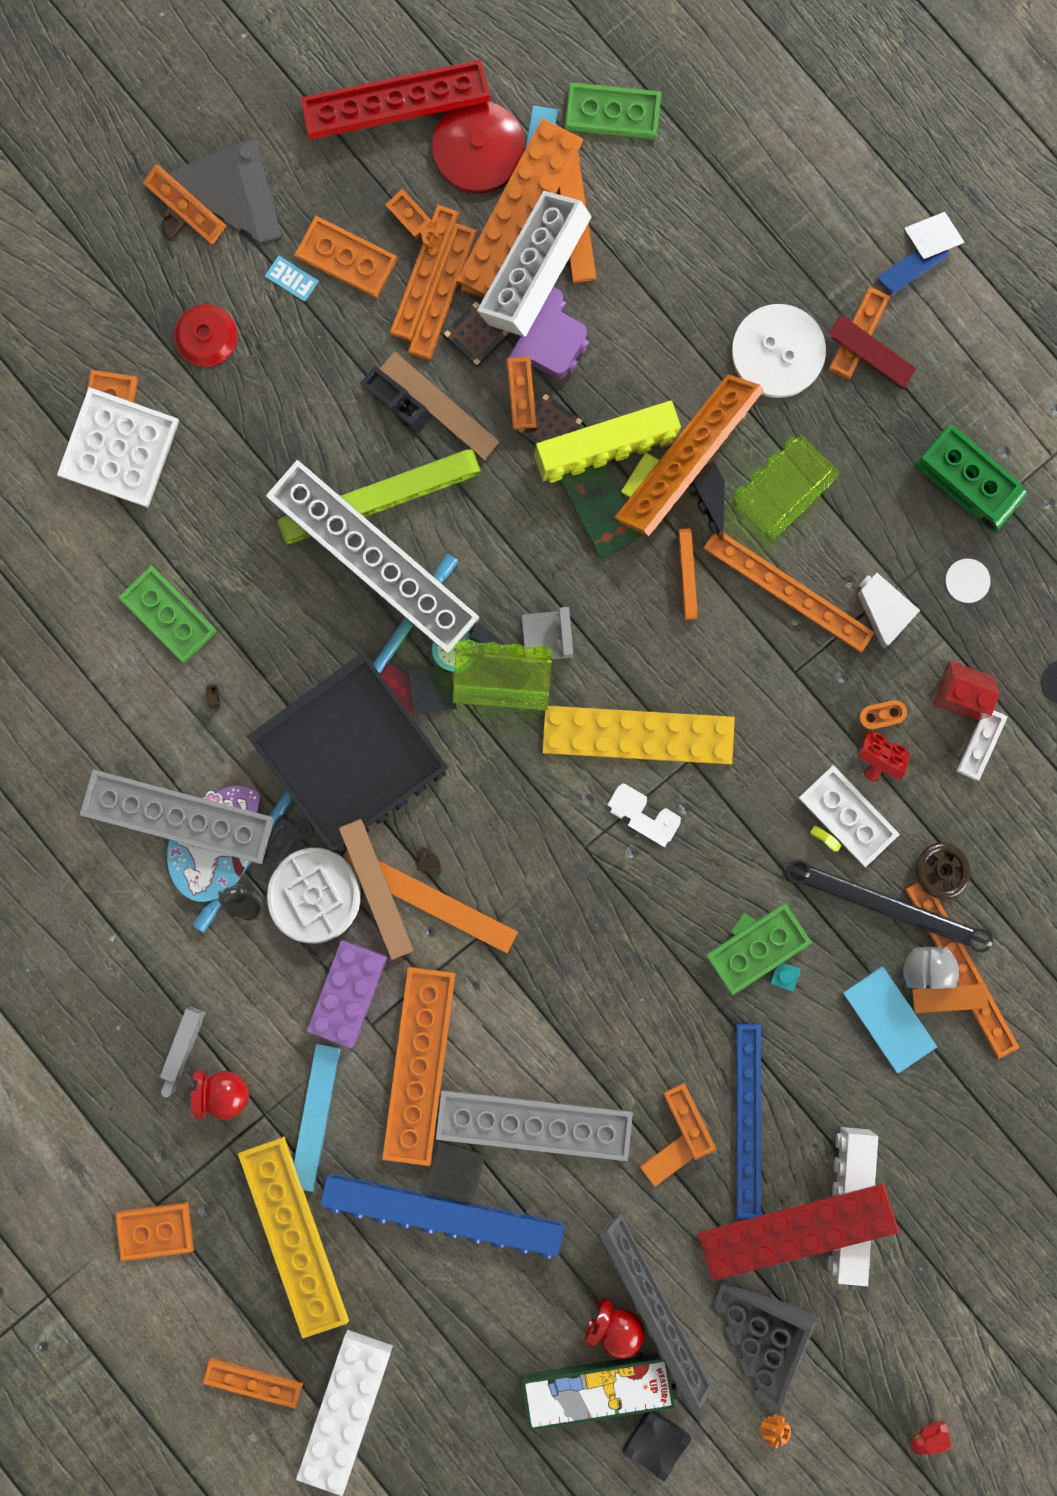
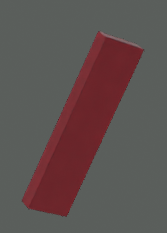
[827,314,917,389]

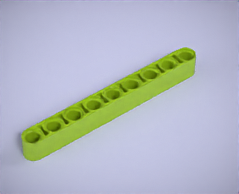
[277,449,481,544]

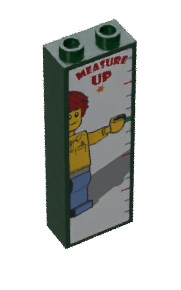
[522,1353,678,1431]

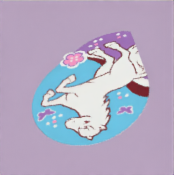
[167,785,260,902]

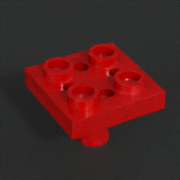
[858,730,910,782]

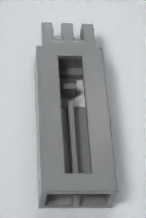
[160,1007,206,1097]

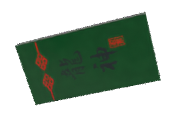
[560,465,642,559]

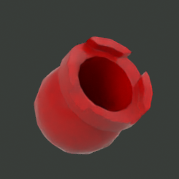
[191,1070,249,1120]
[584,1297,645,1359]

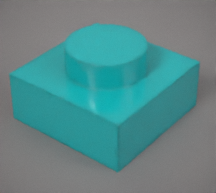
[769,963,801,991]

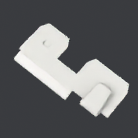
[608,783,681,847]

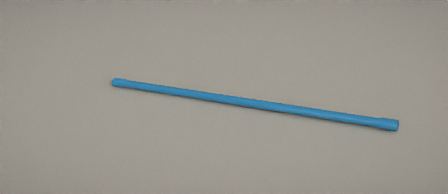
[192,554,459,932]

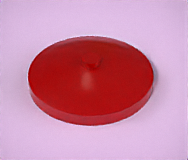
[432,102,525,194]

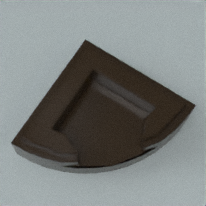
[163,207,187,241]
[206,684,220,708]
[417,847,441,875]

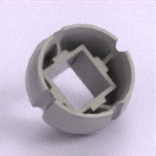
[903,947,959,989]

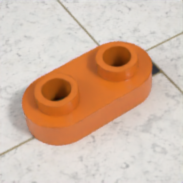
[858,700,907,730]

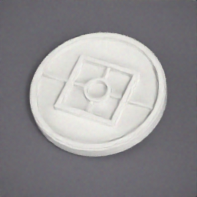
[732,304,826,398]
[267,848,361,944]

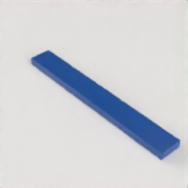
[736,1024,761,1219]

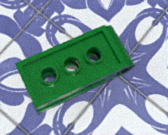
[914,424,1027,532]

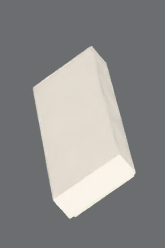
[955,711,1007,781]

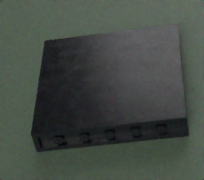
[246,651,448,853]

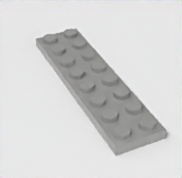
[80,770,275,864]
[436,1090,633,1161]

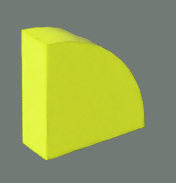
[810,826,842,852]

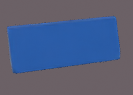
[876,249,949,296]

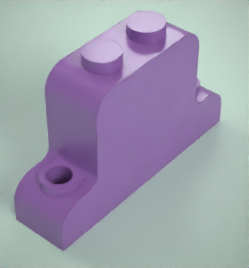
[504,287,589,379]

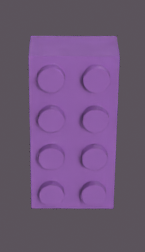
[307,939,388,1048]

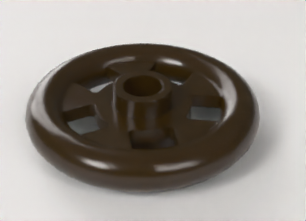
[916,843,970,899]

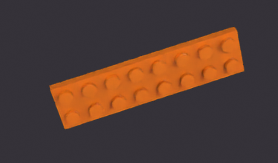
[457,118,583,297]
[614,374,764,536]
[382,967,456,1166]

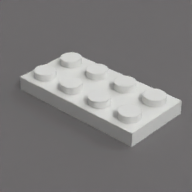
[798,765,900,867]

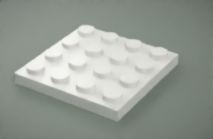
[57,387,179,508]

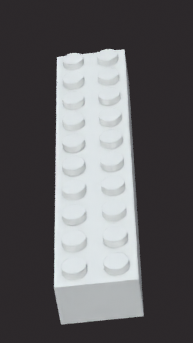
[266,460,480,655]

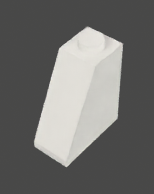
[857,573,920,648]

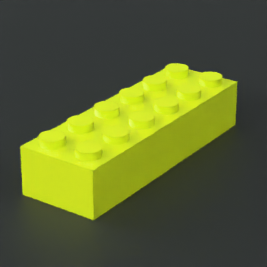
[534,400,681,483]

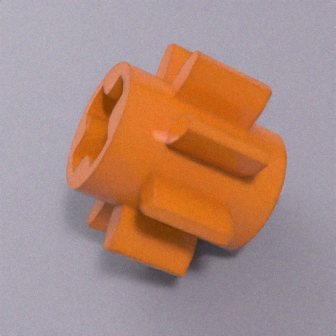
[760,1414,791,1448]

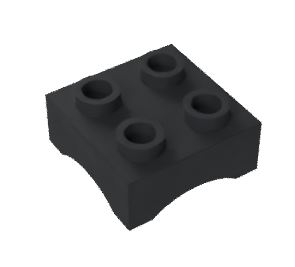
[623,1411,692,1482]

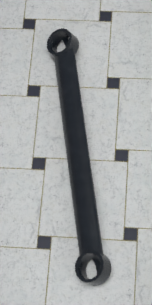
[786,860,993,953]

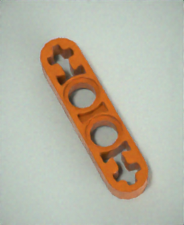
[678,528,697,620]

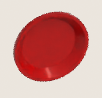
[174,304,237,367]

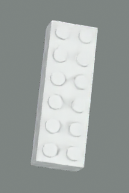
[477,191,591,337]
[827,1127,878,1286]
[296,1330,393,1496]

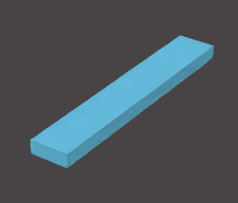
[294,1043,341,1192]

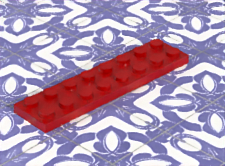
[301,59,491,140]
[698,1183,899,1281]

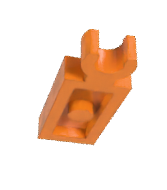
[385,189,441,248]

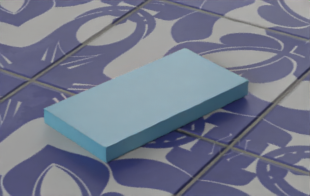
[842,966,937,1074]

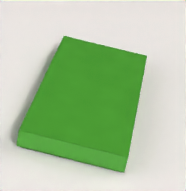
[565,82,661,140]
[118,565,218,665]
[705,903,812,996]

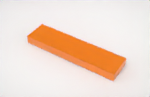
[143,164,226,244]
[828,286,890,380]
[202,1358,303,1409]

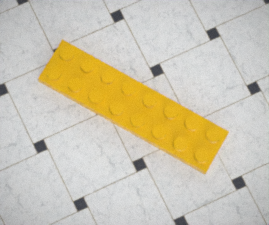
[543,706,735,765]
[238,1137,349,1339]

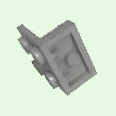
[522,607,573,662]

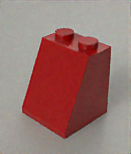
[933,661,1000,721]

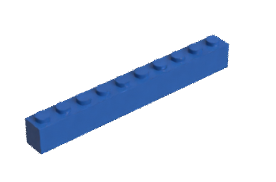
[321,1173,564,1259]

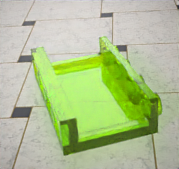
[732,434,841,543]
[453,640,553,710]

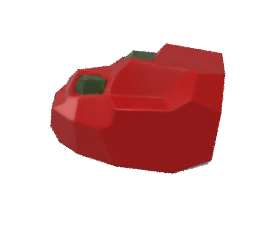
[910,1420,951,1455]

